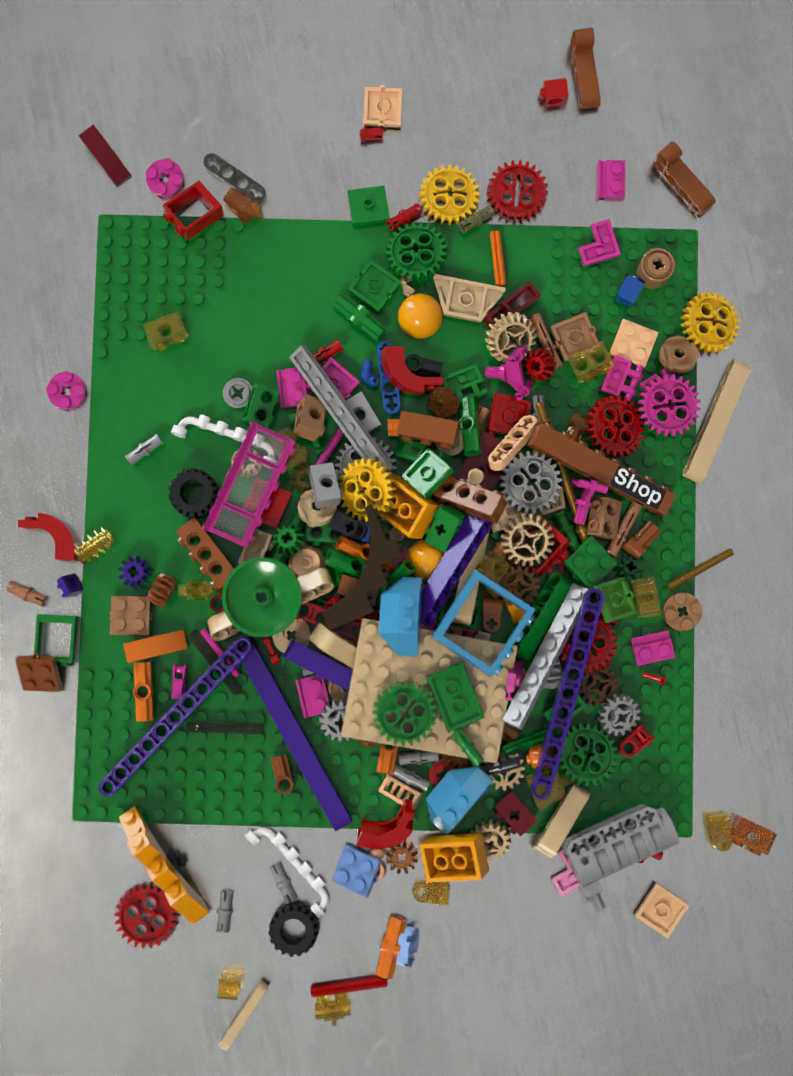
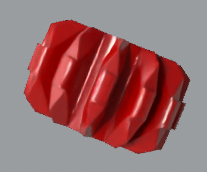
[524,348,557,381]

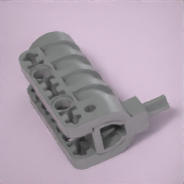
[562,804,679,912]

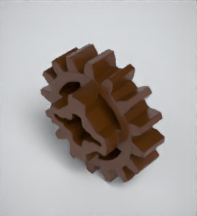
[498,564,540,608]
[578,666,620,707]

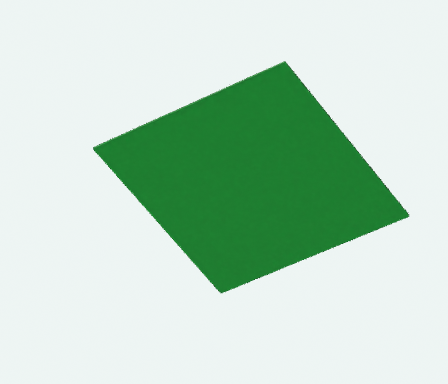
[72,214,698,838]

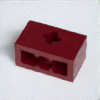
[493,789,538,837]

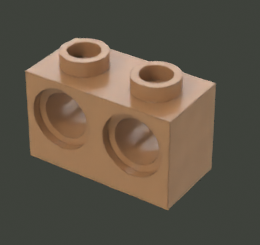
[587,497,622,540]

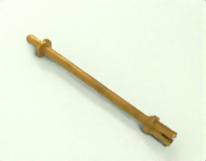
[536,402,589,543]

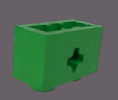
[425,504,466,553]

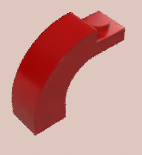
[381,346,443,396]
[18,513,79,561]
[356,799,415,849]

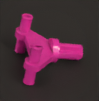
[485,345,534,400]
[570,478,608,525]

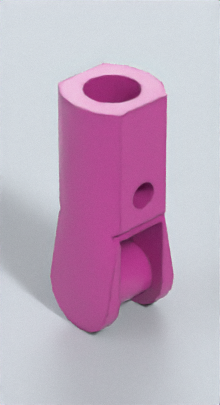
[172,663,187,699]

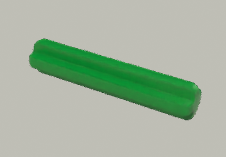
[501,728,556,756]

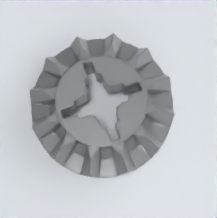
[223,378,252,409]

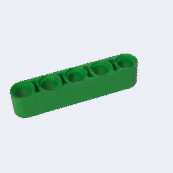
[513,572,572,662]

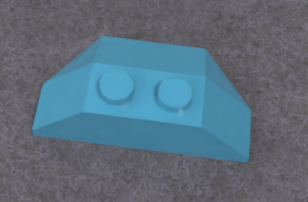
[379,577,423,657]
[426,766,494,835]

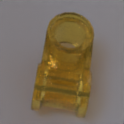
[706,812,732,851]
[412,882,450,905]

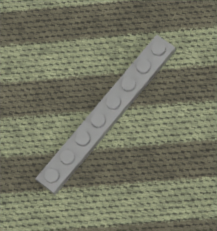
[289,345,394,473]
[502,584,591,730]

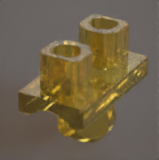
[178,580,214,600]
[315,992,351,1026]

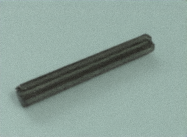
[188,630,242,694]
[186,721,263,734]

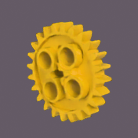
[419,164,480,226]
[681,291,741,354]
[338,458,397,522]

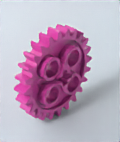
[637,374,701,437]

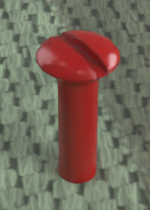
[642,671,666,686]

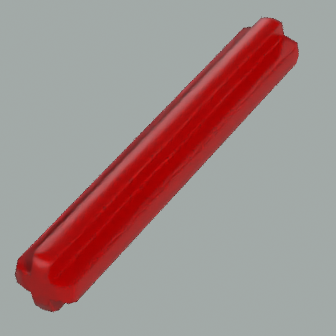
[310,976,388,997]

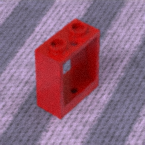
[163,181,224,241]
[513,515,571,577]

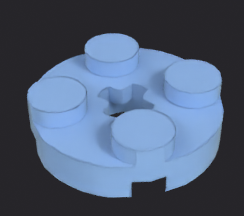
[397,926,419,968]

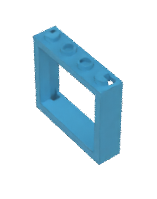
[430,570,535,677]

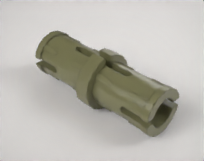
[458,205,494,233]

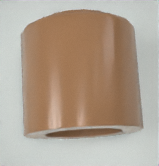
[636,248,675,289]

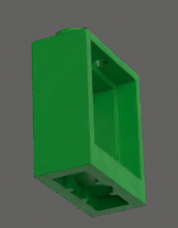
[34,614,80,666]

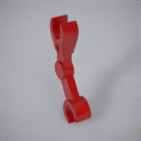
[263,636,280,665]

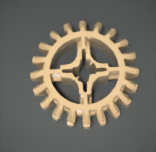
[485,312,537,363]
[501,513,554,566]

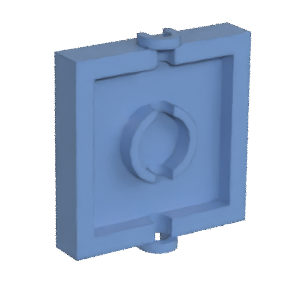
[333,844,382,898]

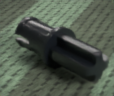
[481,756,521,776]

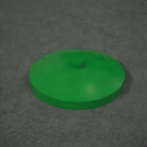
[222,558,302,637]

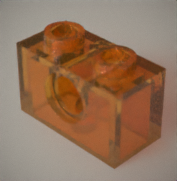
[727,815,777,856]

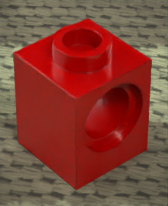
[540,78,569,106]

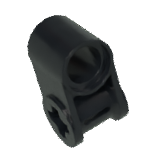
[328,509,367,540]

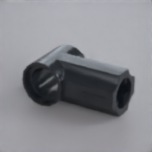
[405,354,443,377]

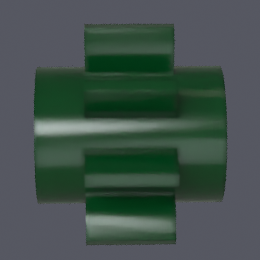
[616,556,642,581]

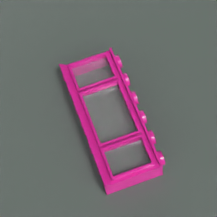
[202,421,296,548]

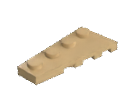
[492,489,566,533]

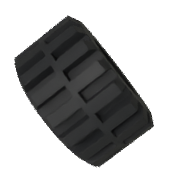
[168,468,219,519]
[269,902,319,957]

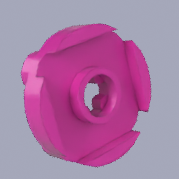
[146,158,184,198]
[46,371,86,410]

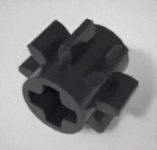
[167,852,186,873]

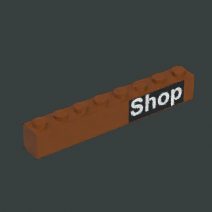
[527,423,676,516]

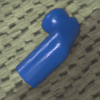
[361,360,379,388]

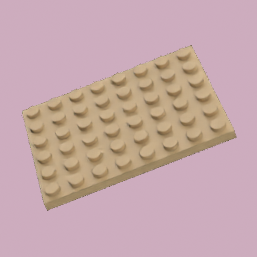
[341,618,518,763]

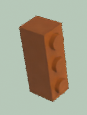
[397,411,461,450]

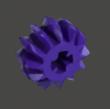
[118,556,152,589]

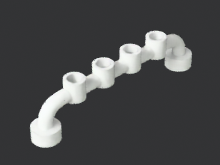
[171,415,278,469]
[245,827,329,919]

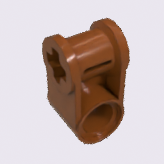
[482,596,503,634]

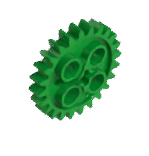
[385,222,447,282]
[372,680,437,746]
[555,723,619,787]

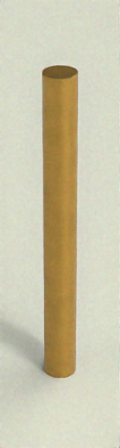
[666,548,734,591]

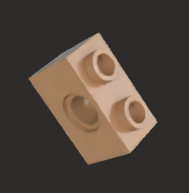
[293,394,327,442]

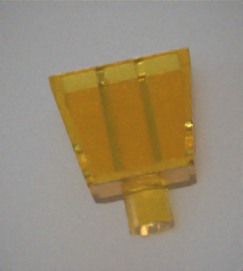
[524,769,574,811]

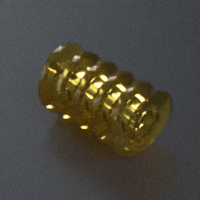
[74,525,117,566]

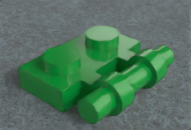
[443,364,488,408]

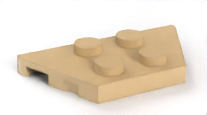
[433,274,506,323]

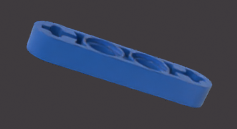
[377,341,400,415]

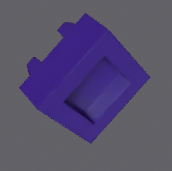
[57,573,83,597]

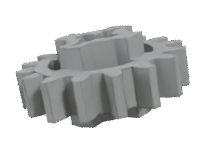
[598,693,641,736]
[319,698,349,742]

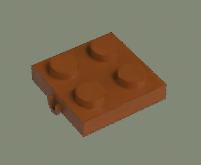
[15,653,62,692]

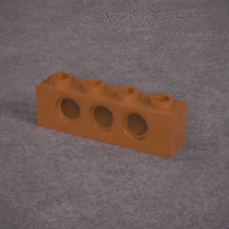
[429,475,507,524]
[176,517,234,592]

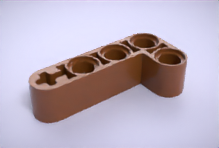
[570,27,601,109]
[653,141,716,215]

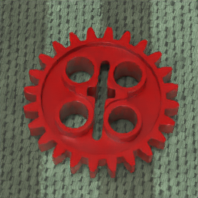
[487,160,548,222]
[585,395,645,458]
[560,612,618,675]
[114,883,179,949]

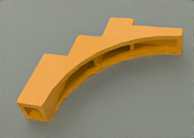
[119,806,209,925]

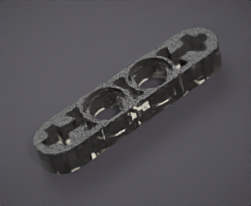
[203,153,267,204]

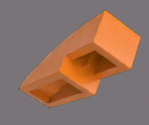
[123,630,188,663]

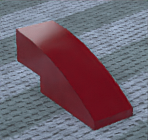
[78,124,131,187]
[483,281,542,330]

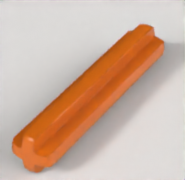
[490,231,506,287]

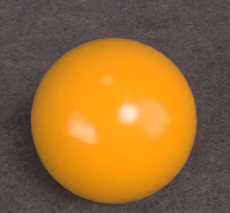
[398,293,443,339]
[405,539,445,585]

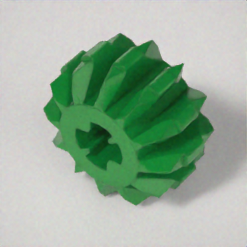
[272,523,306,557]

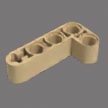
[308,622,357,668]
[531,782,591,859]

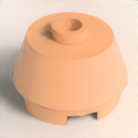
[288,545,326,578]

